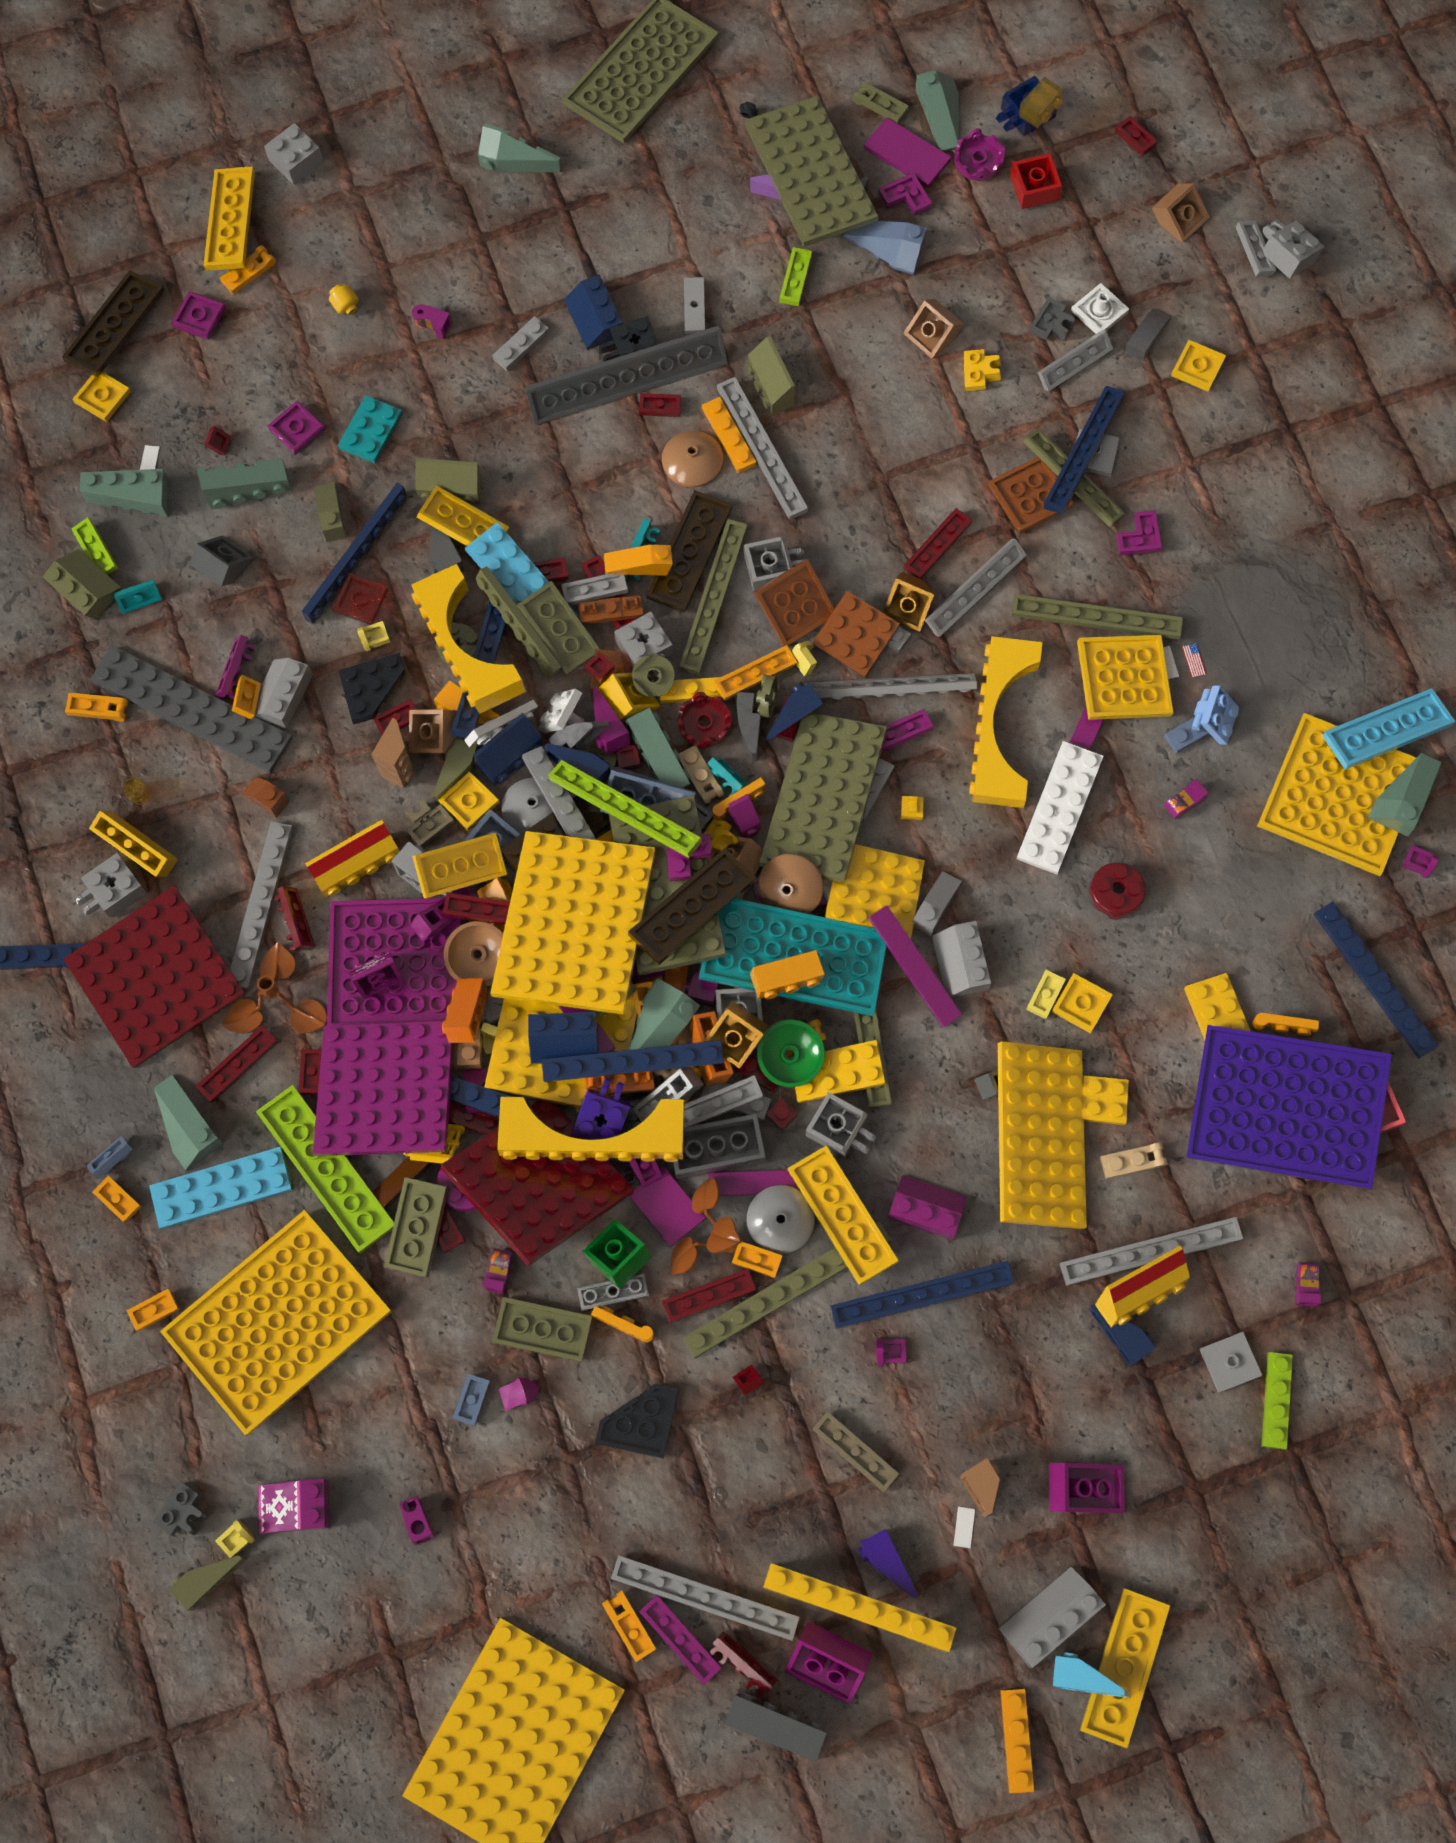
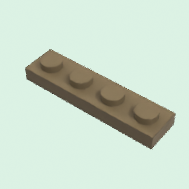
[812,1411,899,1492]

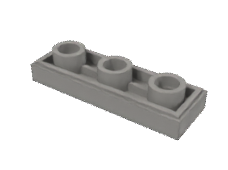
[684,277,705,335]
[577,1273,649,1312]

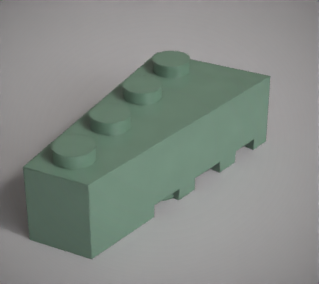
[197,459,291,509]
[80,469,169,517]
[625,708,691,789]

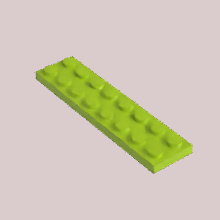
[256,1085,394,1254]

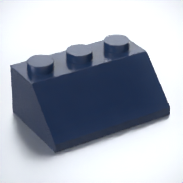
[564,274,623,350]
[474,713,543,786]
[528,1012,599,1064]

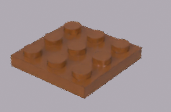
[988,457,1074,534]
[753,559,834,646]
[812,591,900,678]

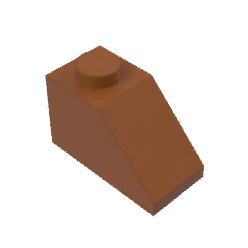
[242,777,290,818]

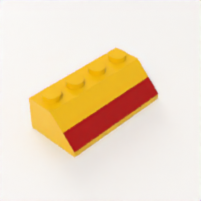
[305,820,400,898]
[1095,1246,1190,1327]

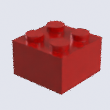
[1010,153,1062,209]

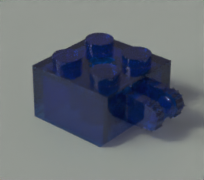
[995,76,1058,136]

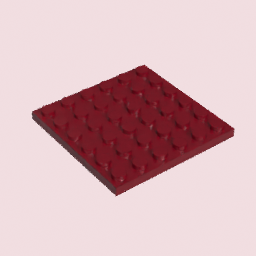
[63,885,246,1068]
[441,1100,634,1266]

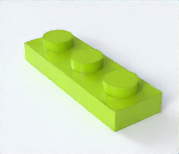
[779,247,812,306]
[72,517,118,575]

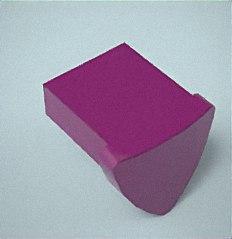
[1402,845,1439,878]
[876,1338,906,1366]
[499,1377,540,1411]

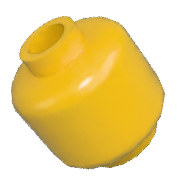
[329,283,359,315]

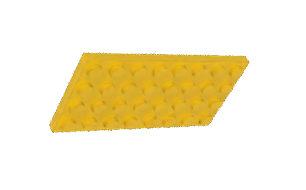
[998,1041,1087,1229]

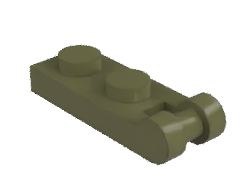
[852,82,909,124]

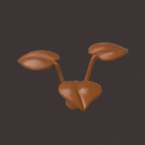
[222,942,327,1034]
[670,1177,741,1276]

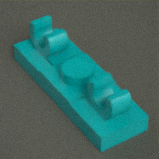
[624,518,661,582]

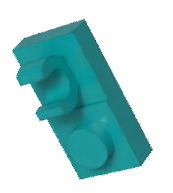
[114,579,162,614]
[707,757,749,796]

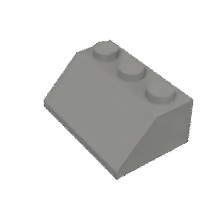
[254,658,313,730]
[931,921,991,998]

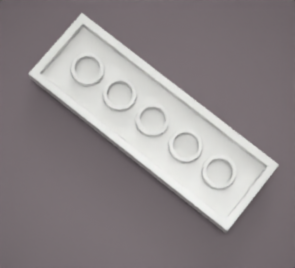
[1017,741,1103,874]

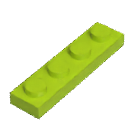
[1261,1352,1293,1450]

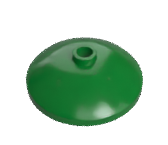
[757,1020,825,1088]

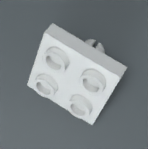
[1071,283,1129,334]
[538,689,584,733]

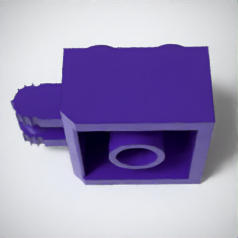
[572,1077,630,1140]

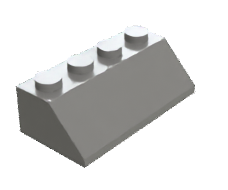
[998,1567,1106,1668]

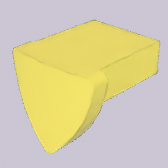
[357,621,390,652]
[792,641,817,677]
[481,1022,497,1055]
[215,1519,255,1558]

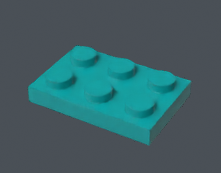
[338,395,403,464]

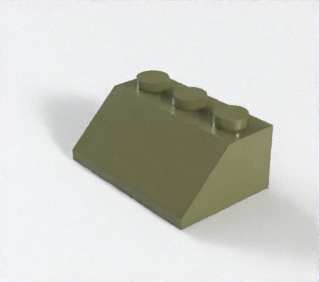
[746,336,795,415]
[416,458,483,505]
[42,549,122,620]

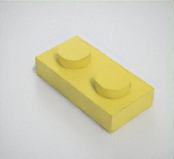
[1026,970,1066,1019]

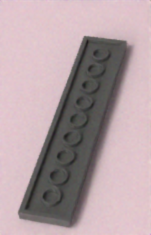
[524,326,728,425]
[89,645,293,773]

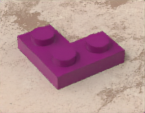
[878,173,932,216]
[1116,510,1162,556]
[667,833,712,882]

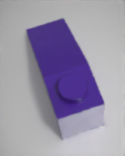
[858,1529,918,1598]

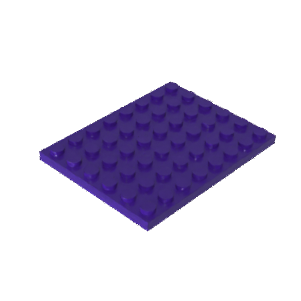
[1186,1025,1392,1190]

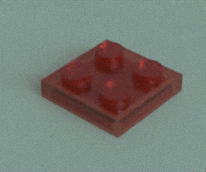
[332,573,388,625]

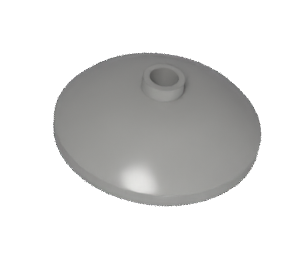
[501,777,553,834]
[747,1185,815,1254]

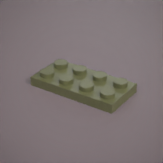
[516,581,600,675]
[384,1177,449,1277]
[492,1297,593,1363]

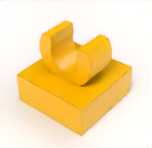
[901,796,924,820]

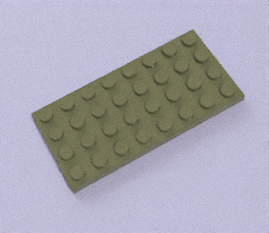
[562,0,719,144]
[744,95,878,247]
[759,713,887,883]
[609,795,727,976]

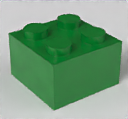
[583,1219,652,1289]

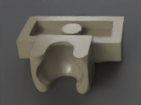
[405,799,455,847]

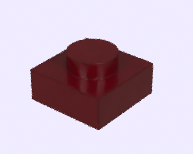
[204,426,231,455]
[584,652,615,683]
[616,744,641,770]
[766,1099,798,1131]
[733,1365,764,1395]

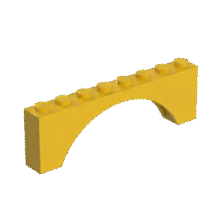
[411,564,526,714]
[969,636,1042,808]
[497,1097,685,1162]
[763,1563,956,1652]

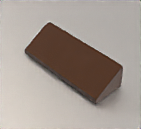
[372,1156,433,1210]

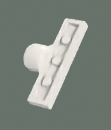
[464,700,538,747]

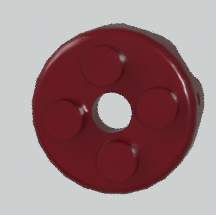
[677,692,731,748]
[1089,863,1146,920]

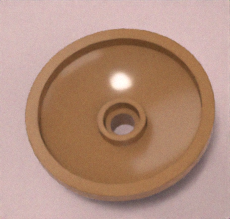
[662,431,723,488]
[758,853,824,914]
[444,921,503,986]

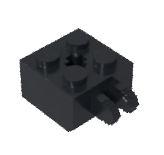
[599,316,659,361]

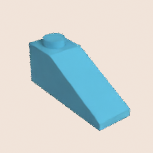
[1053,1653,1130,1698]

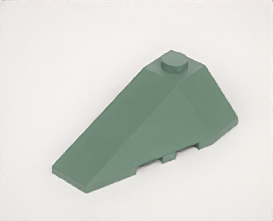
[915,70,959,152]
[478,123,562,172]
[1368,753,1441,836]
[154,1075,223,1171]

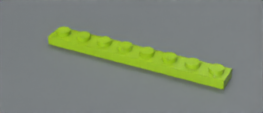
[548,760,702,858]

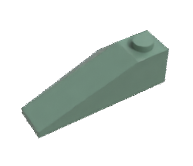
[628,978,700,1050]

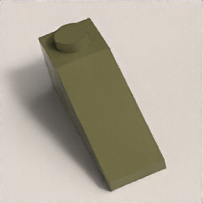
[314,482,347,542]
[433,738,479,804]
[169,1555,247,1611]

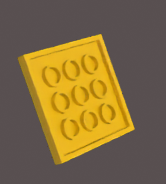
[1077,635,1173,720]
[825,844,925,939]

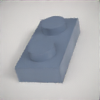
[1164,717,1210,754]
[87,1135,133,1179]
[452,1374,491,1426]

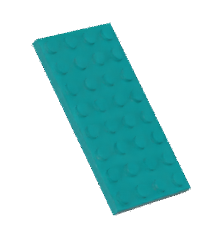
[699,899,886,1016]

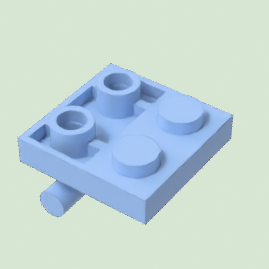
[1192,686,1239,744]

